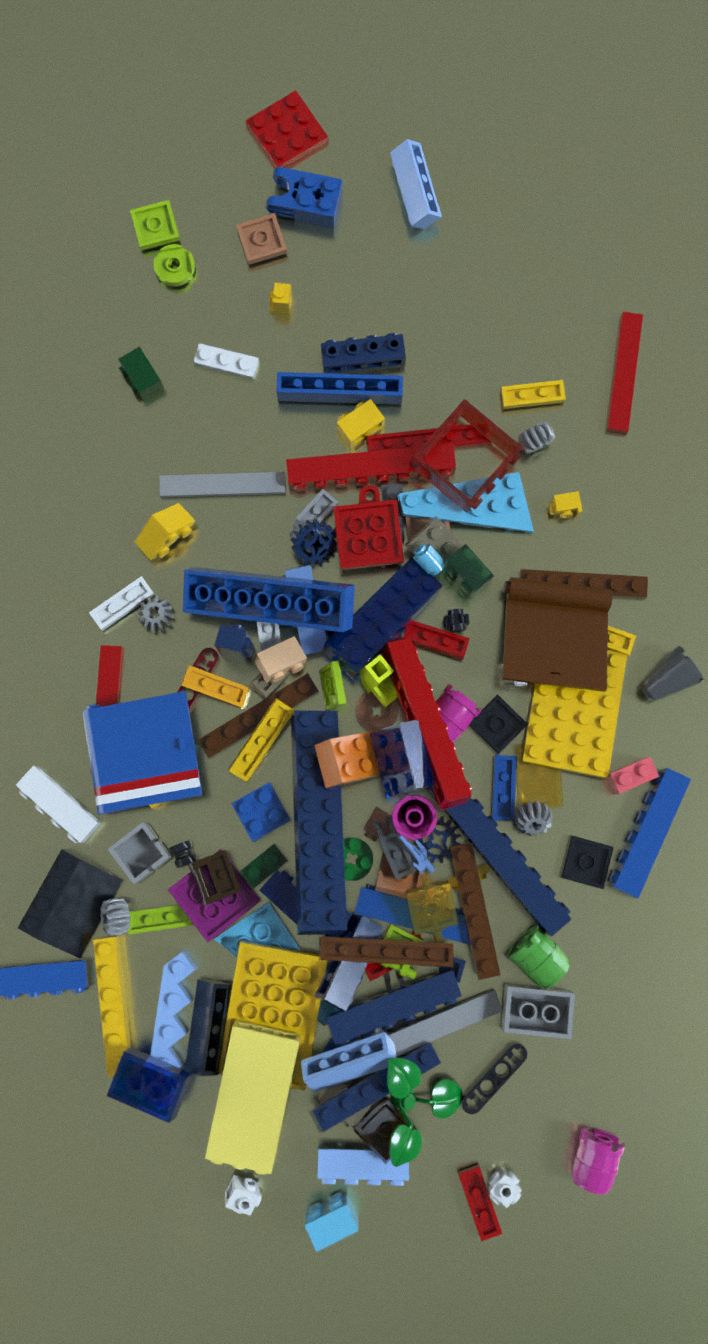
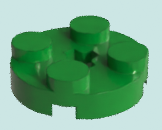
[343,837,373,881]

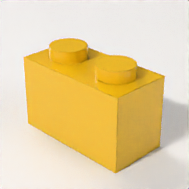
[336,399,385,448]

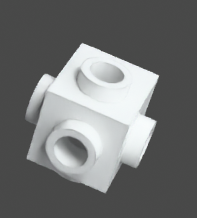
[487,1168,522,1208]
[225,1174,262,1215]

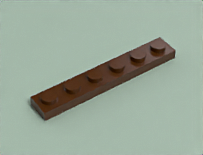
[520,569,648,599]
[198,673,319,759]
[450,842,501,980]
[319,936,453,967]

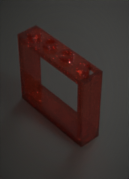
[409,399,523,513]

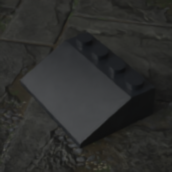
[18,849,124,958]

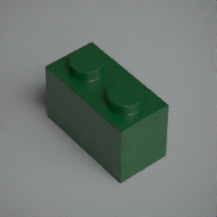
[118,346,164,400]
[240,843,289,889]

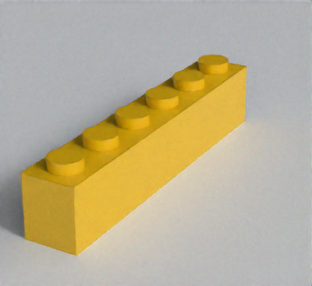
[93,935,134,1077]

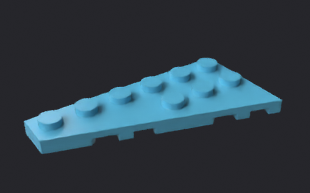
[397,472,534,534]
[214,902,340,1026]

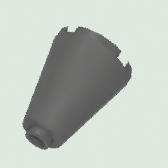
[641,646,705,701]

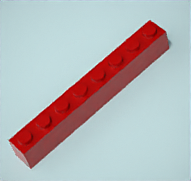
[286,443,456,492]
[381,638,472,810]

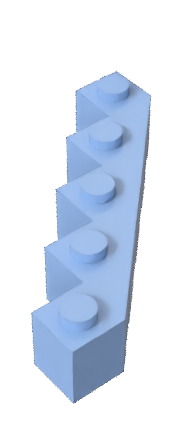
[144,950,198,1114]

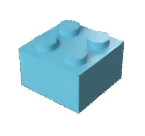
[304,1192,358,1252]

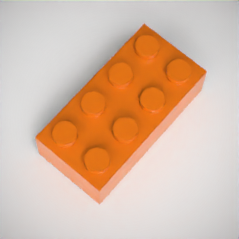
[314,727,407,788]

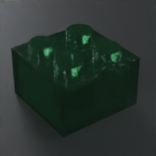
[443,544,494,601]

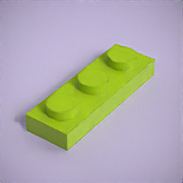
[128,905,193,935]

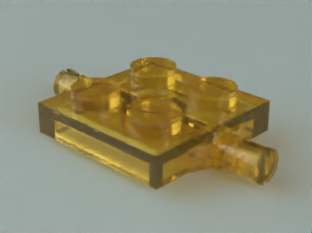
[405,871,458,943]

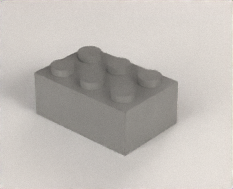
[501,984,575,1039]

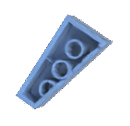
[282,565,329,655]

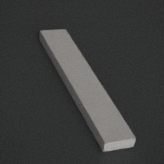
[160,472,286,498]
[387,989,503,1056]

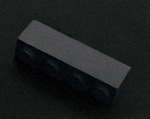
[185,979,231,1076]

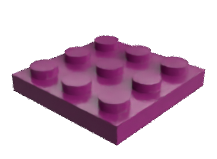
[168,849,260,943]

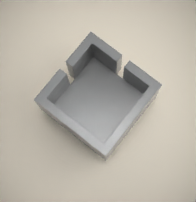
[108,822,173,885]

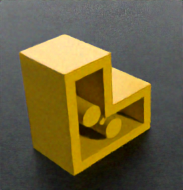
[134,503,195,560]

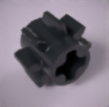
[443,609,470,633]

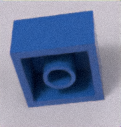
[231,782,292,842]

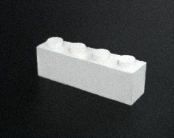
[16,765,102,843]

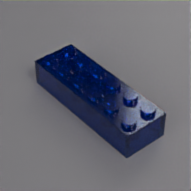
[322,557,443,680]

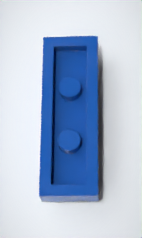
[492,755,517,821]

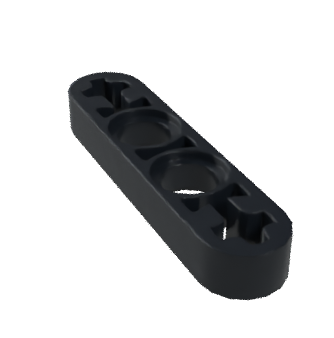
[461,1042,527,1114]

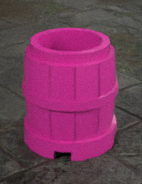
[436,684,482,743]
[571,1128,625,1194]

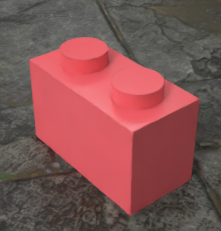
[607,757,659,795]

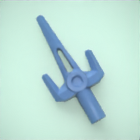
[399,835,435,873]

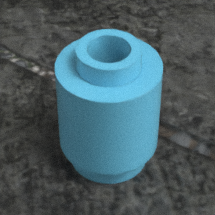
[414,544,445,576]

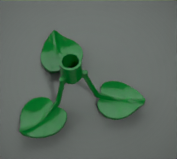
[387,1058,463,1167]

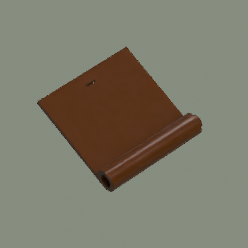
[502,577,613,692]

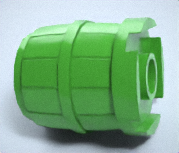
[507,925,570,989]

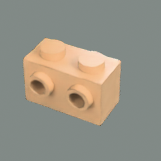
[254,636,307,683]

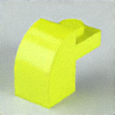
[360,655,398,708]

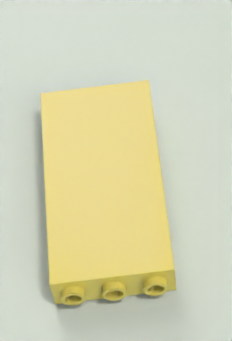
[205,1020,301,1175]

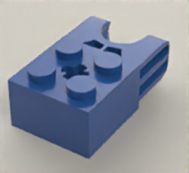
[265,167,343,229]

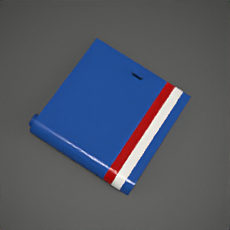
[82,691,203,815]

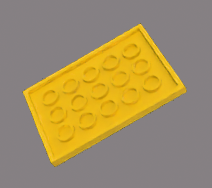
[521,650,627,779]
[219,940,328,1091]

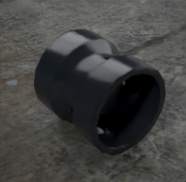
[169,840,197,868]

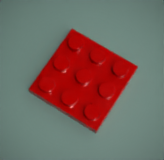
[245,90,328,168]
[333,499,404,570]

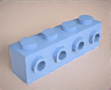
[390,139,442,229]
[301,1032,397,1092]
[317,1149,409,1186]

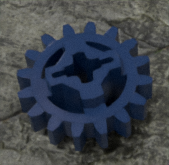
[291,518,337,565]
[414,816,461,863]

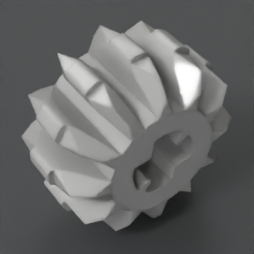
[518,422,555,454]
[137,596,174,633]
[515,800,552,837]
[100,898,131,936]

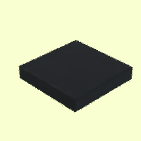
[469,694,528,755]
[560,835,614,889]

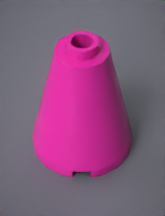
[392,795,437,840]

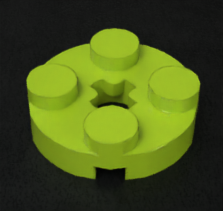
[153,244,195,286]

